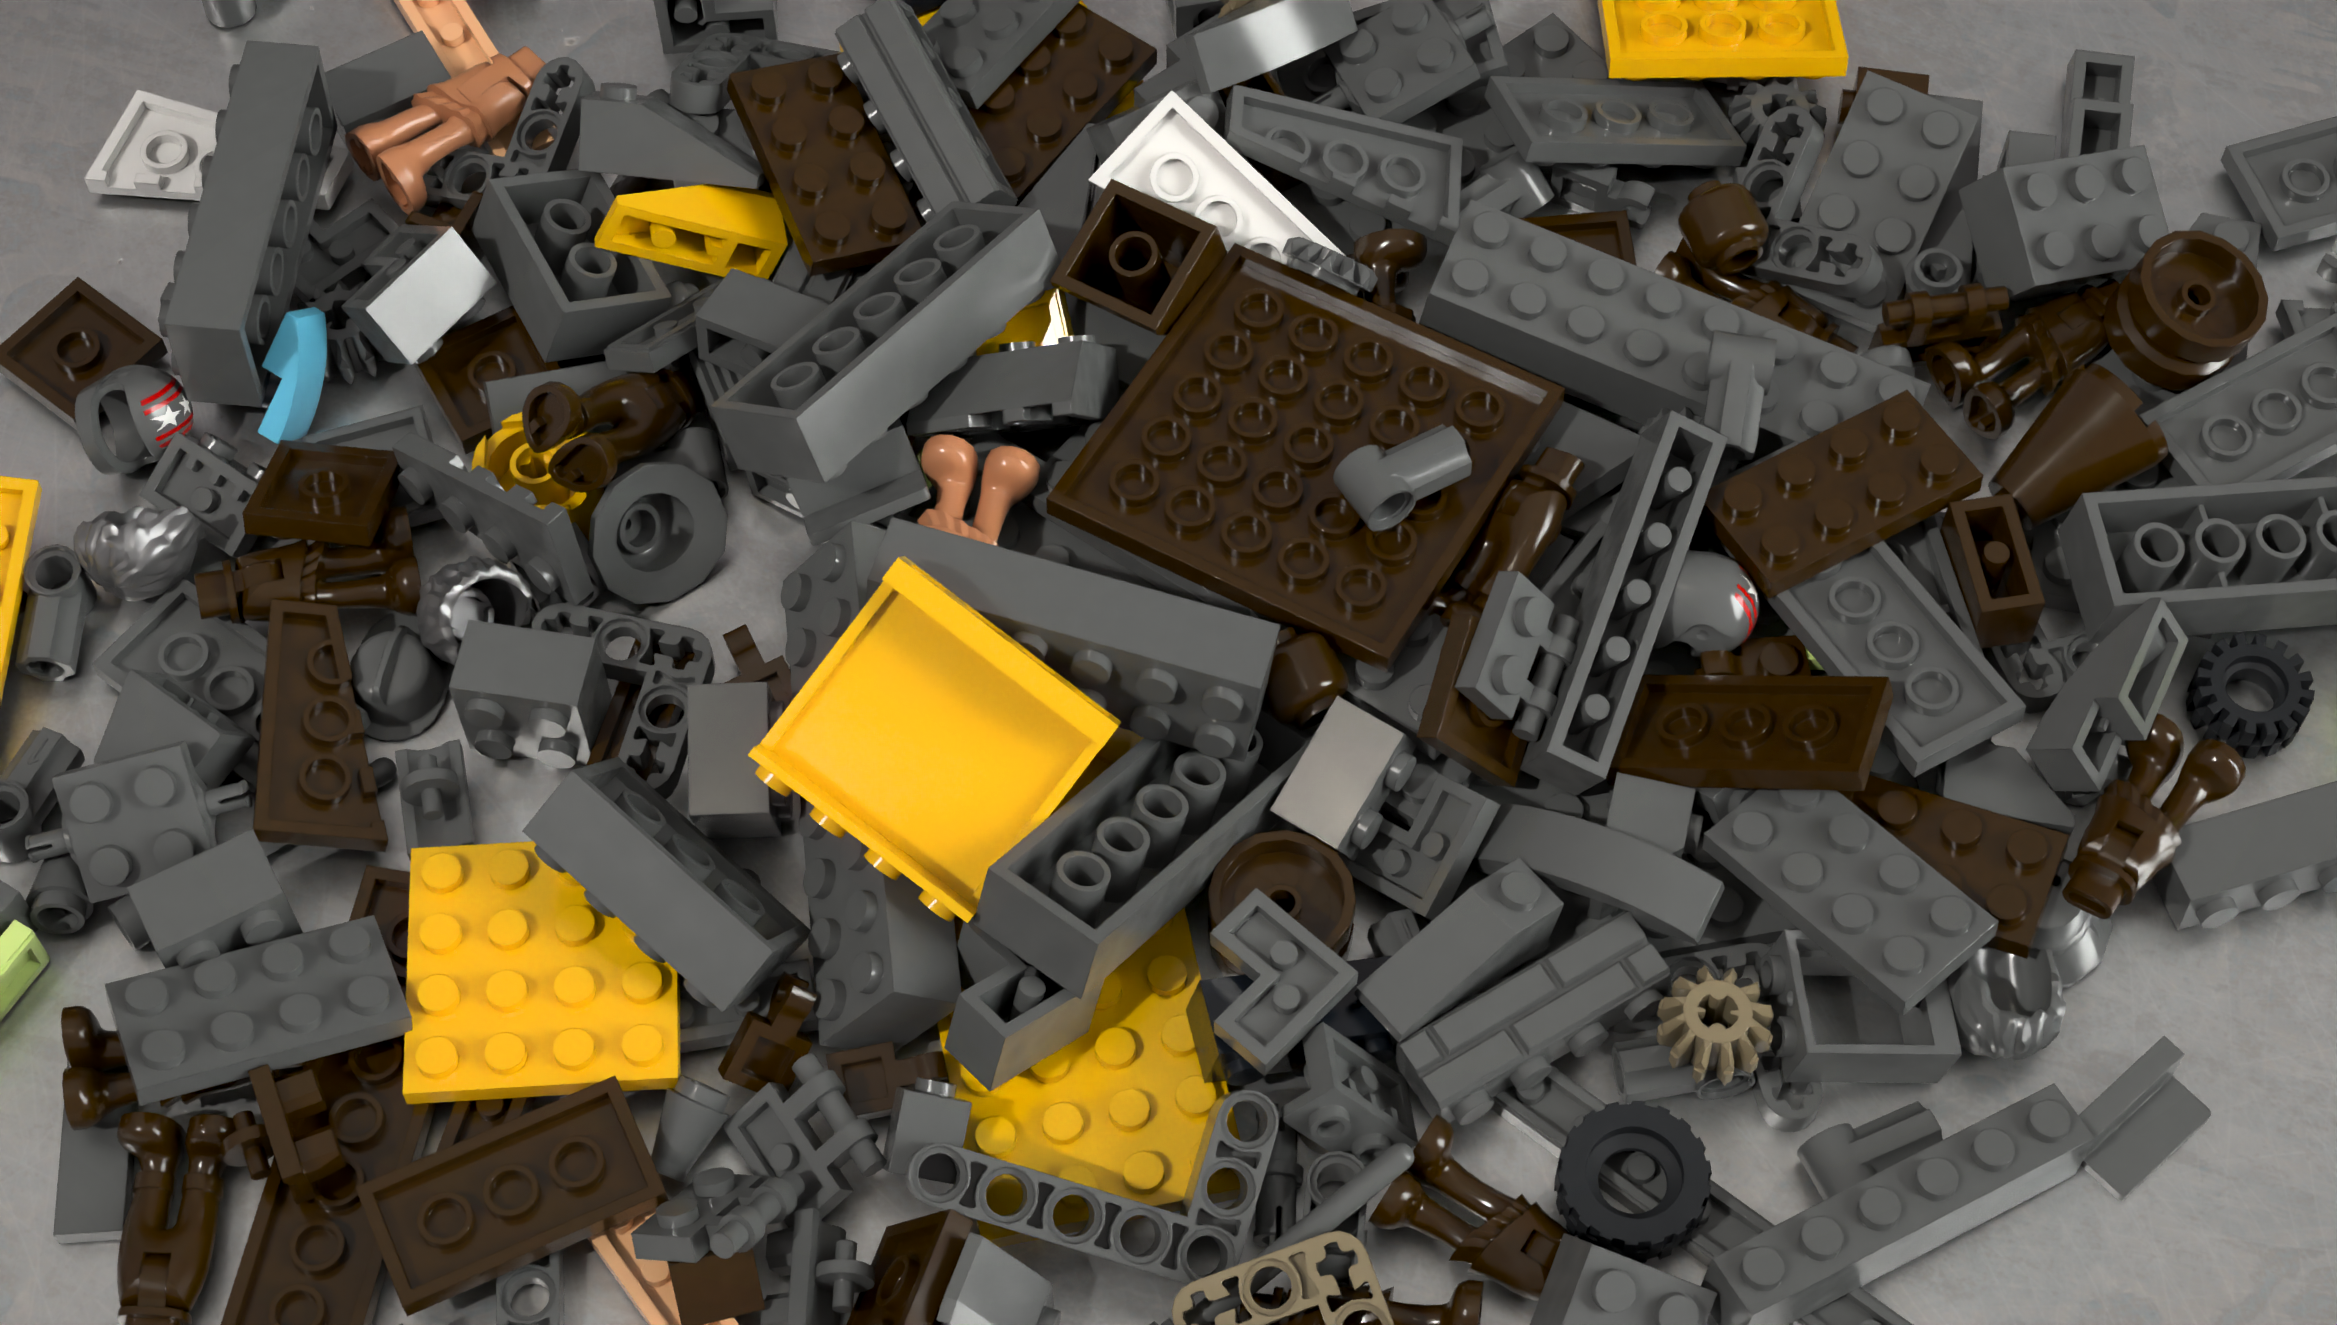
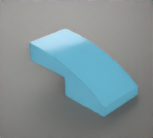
[257,307,327,445]

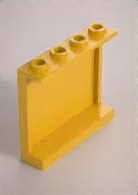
[748,556,1121,923]

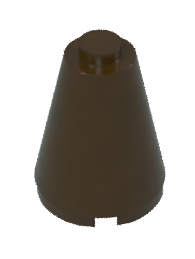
[1988,363,2168,530]

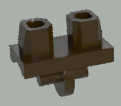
[220,1064,346,1205]

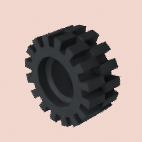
[2186,633,2315,759]

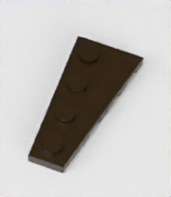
[252,599,389,852]

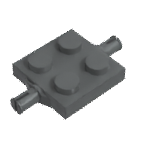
[1309,0,1495,124]
[25,740,252,904]

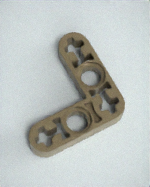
[1172,1231,1394,1325]

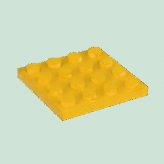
[1597,0,1848,81]
[403,841,681,1104]

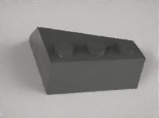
[906,335,1120,439]

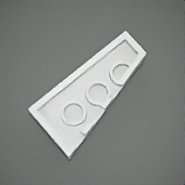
[84,89,355,210]
[1088,90,1346,266]

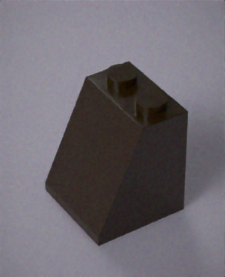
[1050,178,1227,336]

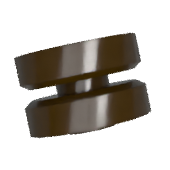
[2103,230,2268,390]
[1208,830,1356,977]

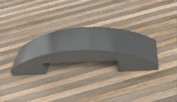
[1469,803,1725,945]

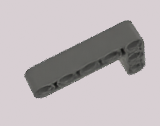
[905,1090,1279,1284]

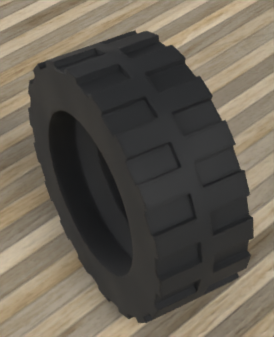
[1554,1101,1712,1263]

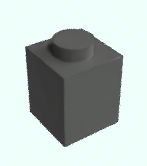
[883,1077,972,1184]

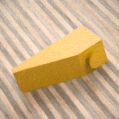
[594,184,788,279]

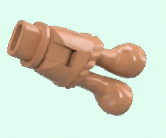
[345,46,546,215]
[918,434,1041,546]

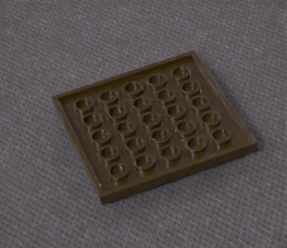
[1046,243,1565,673]

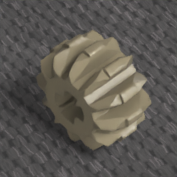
[1656,965,1773,1086]

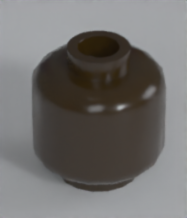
[1678,180,1769,275]
[1264,627,1349,730]

